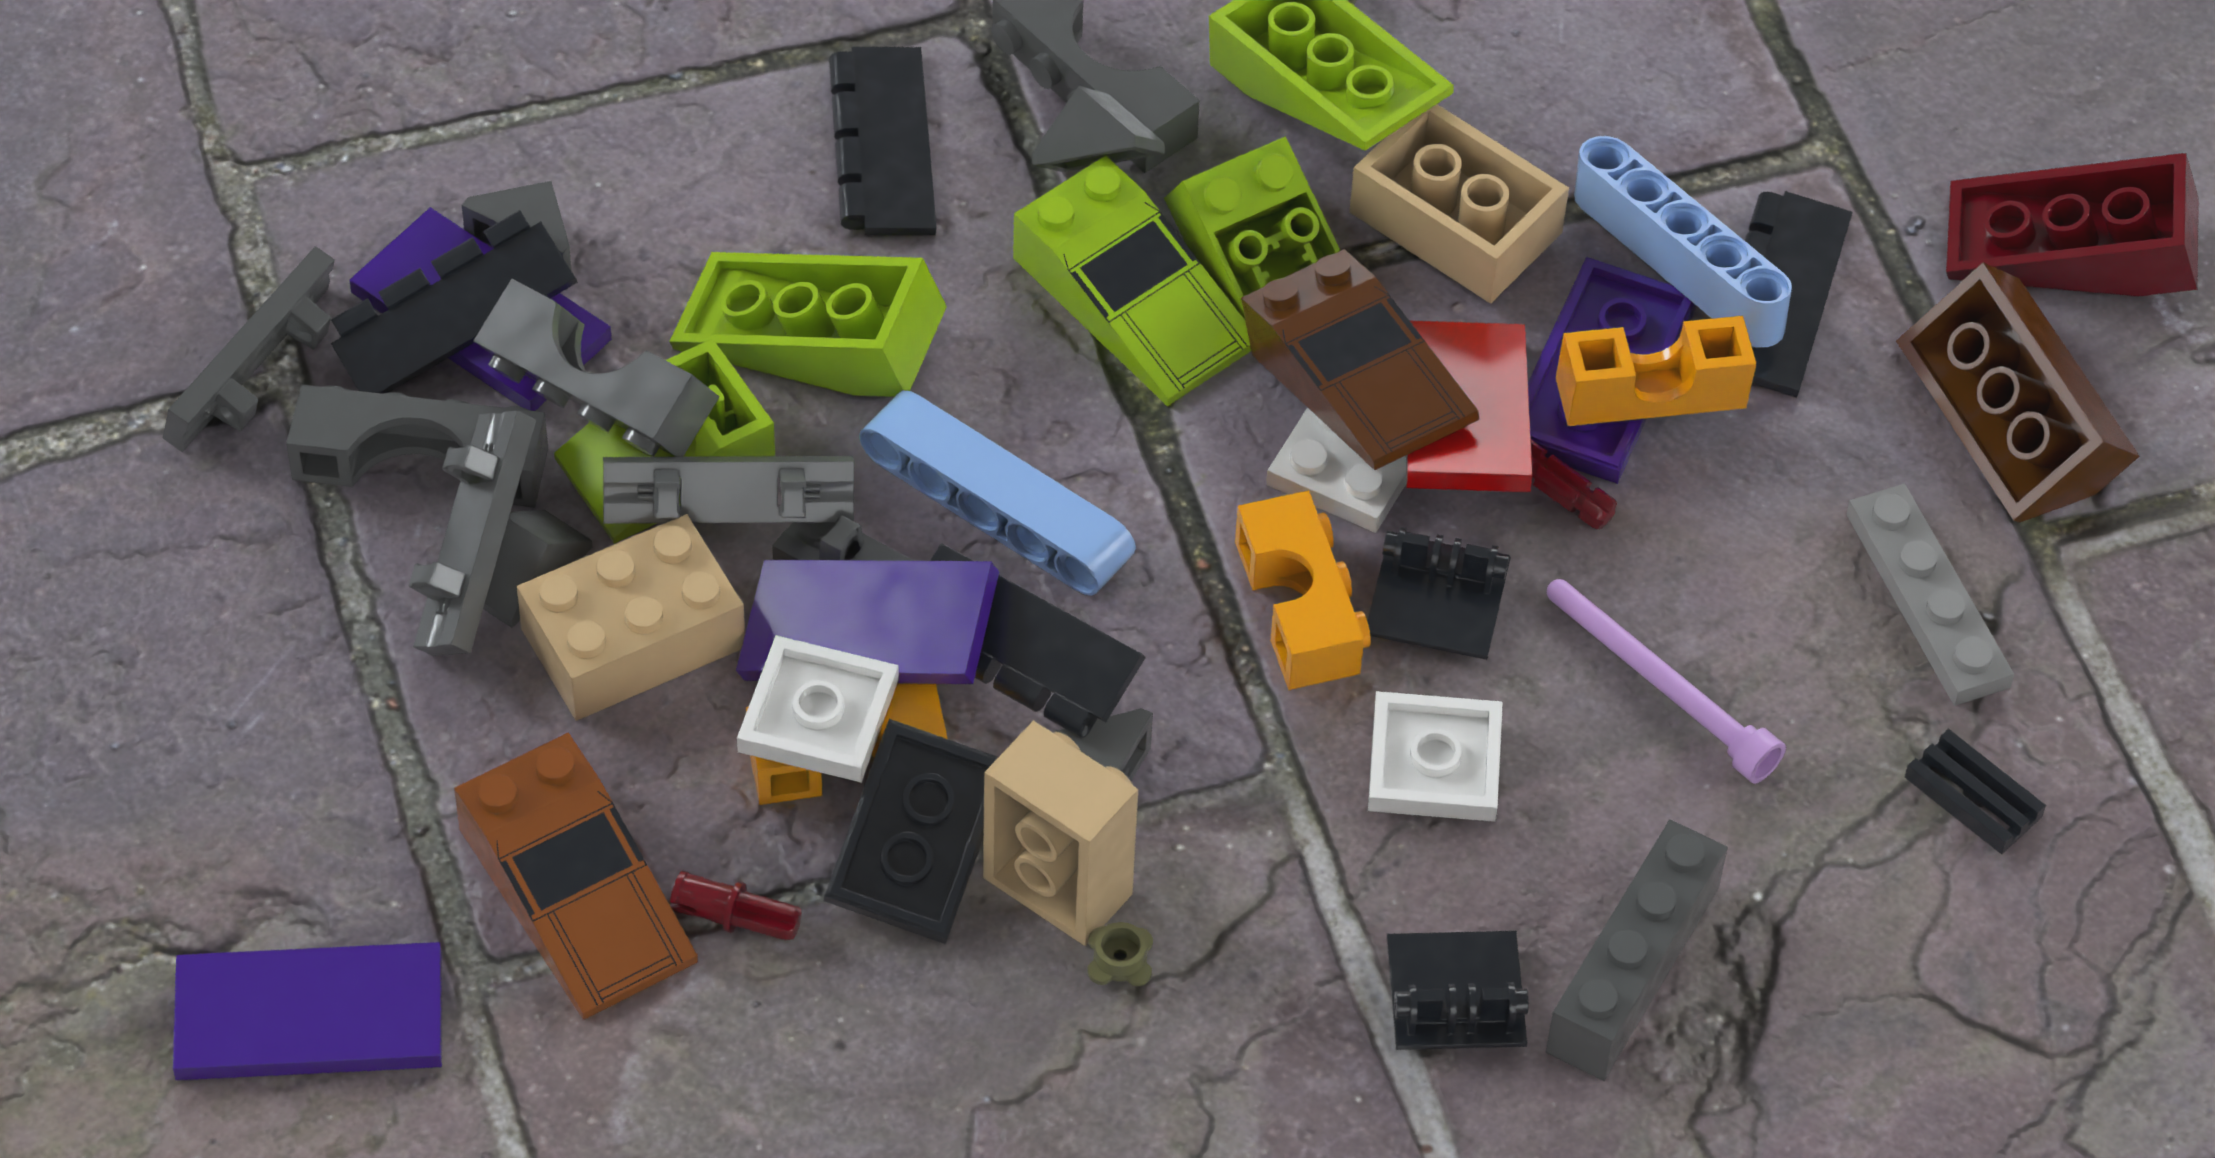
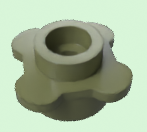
[1087,922,1153,986]

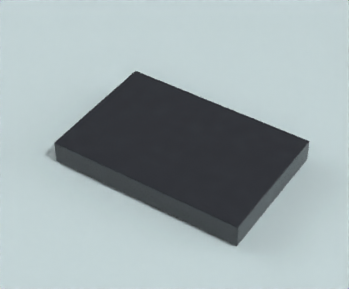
[823,719,998,944]

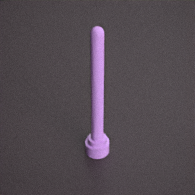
[1547,579,1786,784]

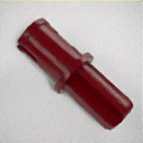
[670,870,802,940]

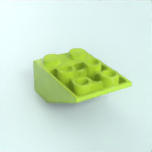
[1164,136,1341,320]
[554,338,775,544]

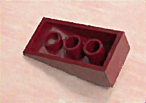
[1946,153,2199,296]

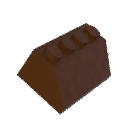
[1896,263,2140,523]

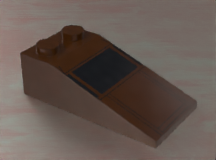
[1241,249,1480,470]

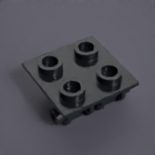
[1367,527,1511,660]
[1386,931,1529,1050]

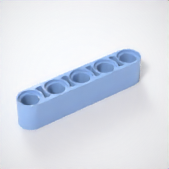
[1574,136,1792,348]
[859,390,1136,596]

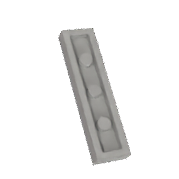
[1846,483,2014,706]

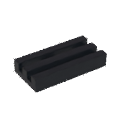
[1904,728,2046,854]

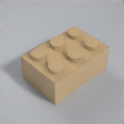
[1349,104,1569,304]
[517,514,745,721]
[983,720,1138,946]

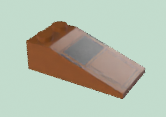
[454,732,698,1020]

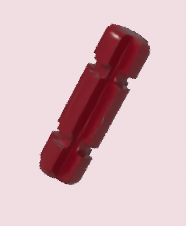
[1531,440,1617,529]

